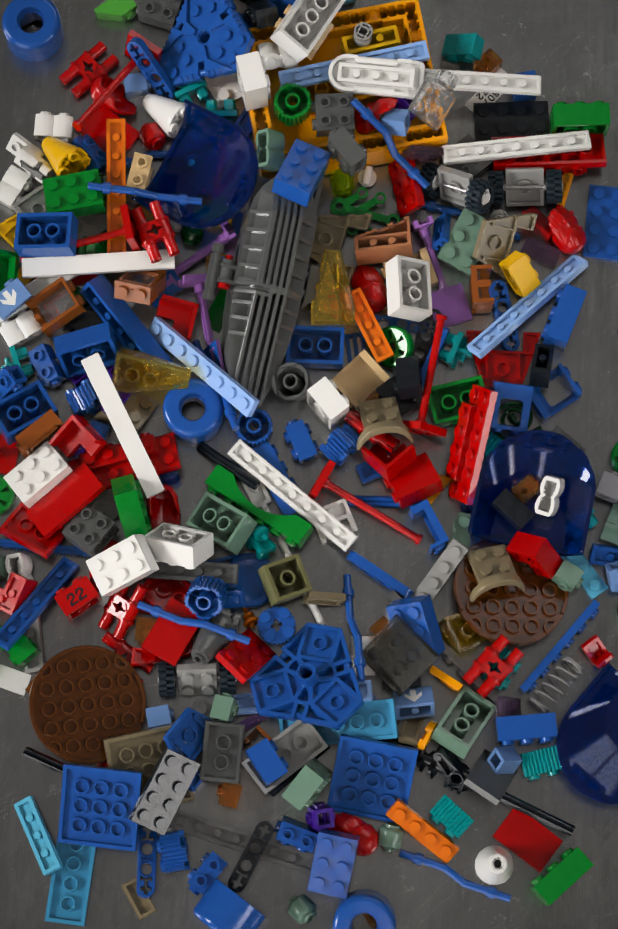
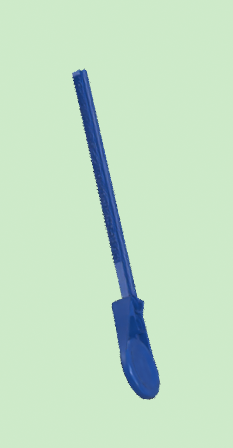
[0,539,272,608]

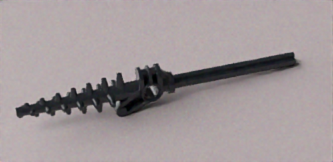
[378,737,575,836]

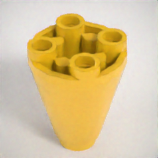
[41,136,91,176]

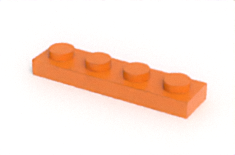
[343,287,394,363]
[386,798,460,863]

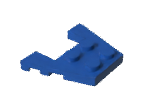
[163,708,213,791]

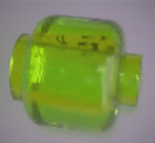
[330,169,356,198]

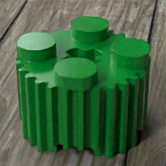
[273,83,312,127]

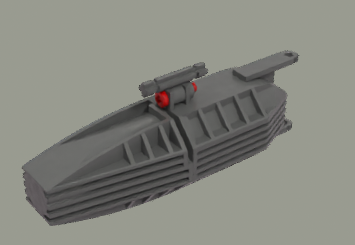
[202,149,325,408]

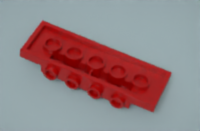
[491,134,607,176]
[446,384,498,505]
[67,432,182,490]

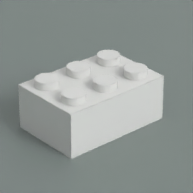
[236,51,271,111]
[385,255,433,322]
[307,376,350,432]
[3,440,73,508]
[144,522,214,569]
[86,534,159,596]

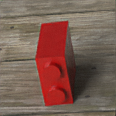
[383,452,444,509]

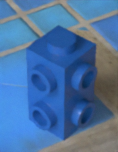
[71,134,107,175]
[28,343,67,388]
[0,364,28,400]
[283,419,320,465]
[274,815,319,853]
[187,851,228,896]

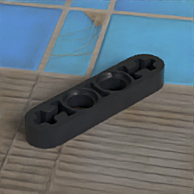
[412,309,442,367]
[228,821,274,893]

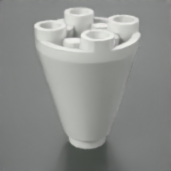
[142,93,195,139]
[475,845,514,885]

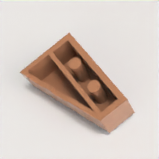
[354,216,414,266]

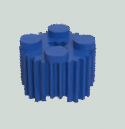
[65,378,102,418]
[235,408,273,449]
[319,422,359,467]
[184,575,228,621]
[257,606,296,647]
[156,829,190,873]

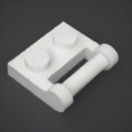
[315,498,358,545]

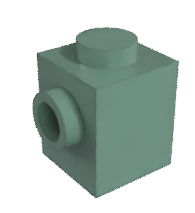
[551,559,585,592]
[209,692,239,723]

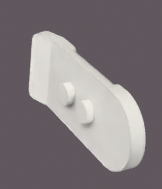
[328,54,425,100]

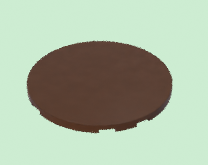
[453,533,569,646]
[28,645,146,764]

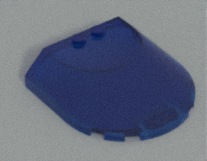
[131,99,258,229]
[468,430,596,556]
[557,662,618,805]

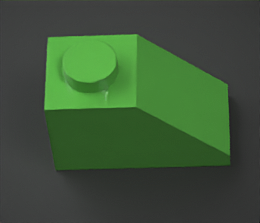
[94,0,137,22]

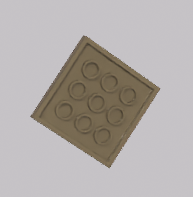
[103,723,195,803]

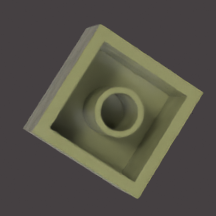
[257,554,312,607]

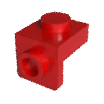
[580,635,614,668]

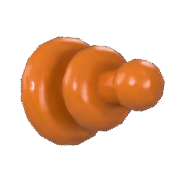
[242,607,259,629]

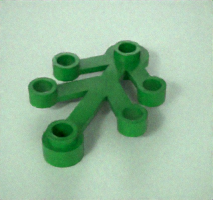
[330,187,401,235]

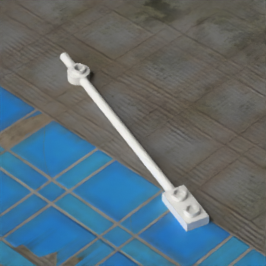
[240,471,344,671]

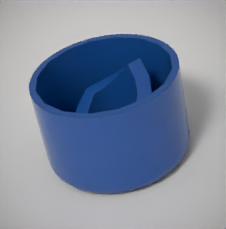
[2,0,64,62]
[163,379,224,445]
[193,878,266,929]
[333,889,396,929]

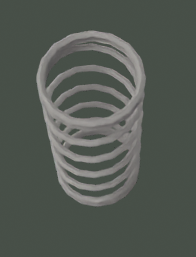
[528,656,584,713]

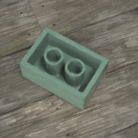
[437,207,485,277]
[185,491,258,555]
[431,685,498,759]
[281,757,333,811]

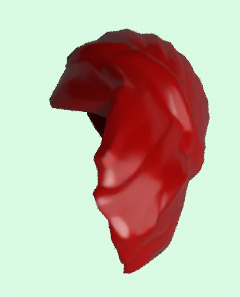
[90,76,137,115]
[354,98,398,135]
[548,207,586,255]
[351,265,387,314]
[146,484,181,529]
[328,812,379,857]

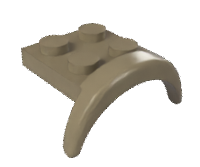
[92,388,159,436]
[356,397,413,450]
[467,544,525,602]

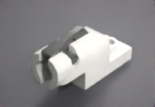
[6,132,54,184]

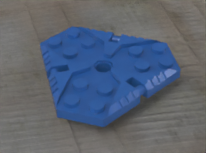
[160,0,255,87]
[249,622,364,729]

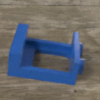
[528,363,582,422]
[490,380,533,435]
[408,499,449,555]

